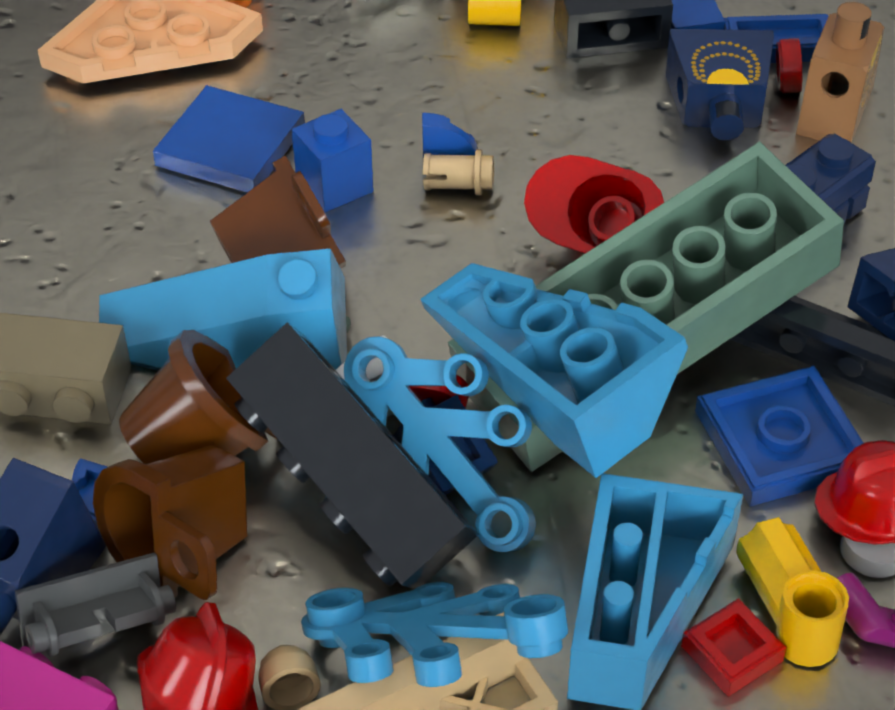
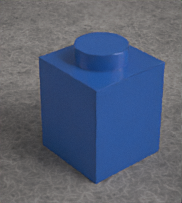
[291,108,374,213]

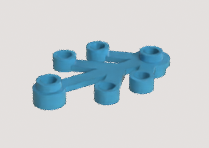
[344,337,536,552]
[301,582,568,687]

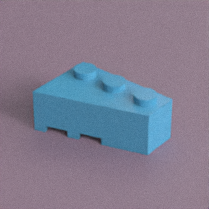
[567,473,743,710]

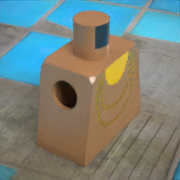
[796,2,885,143]

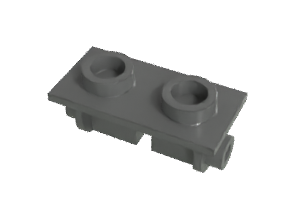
[15,552,176,657]

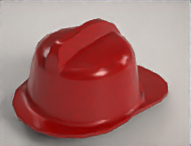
[524,155,665,254]
[814,440,895,545]
[137,602,258,710]

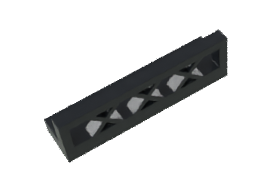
[730,296,895,407]

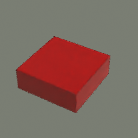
[681,598,787,697]

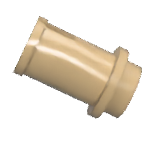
[423,149,494,195]

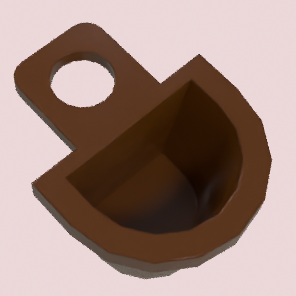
[210,155,346,269]
[119,330,278,464]
[93,445,247,600]

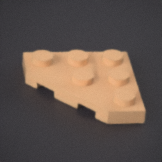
[38,0,263,84]

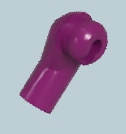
[837,573,895,648]

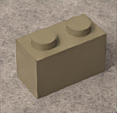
[0,313,132,425]

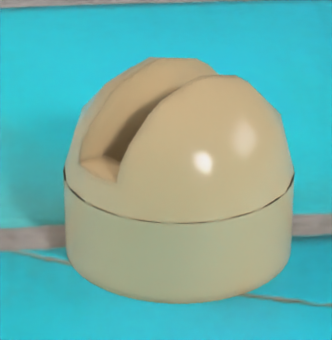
[258,645,321,710]

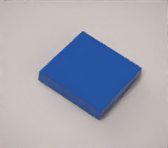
[153,85,305,193]
[695,366,864,507]

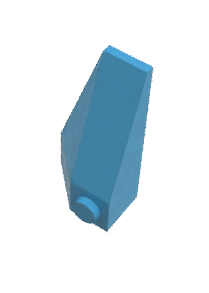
[99,248,347,371]
[420,263,688,478]

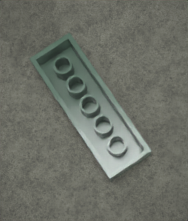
[448,141,844,472]

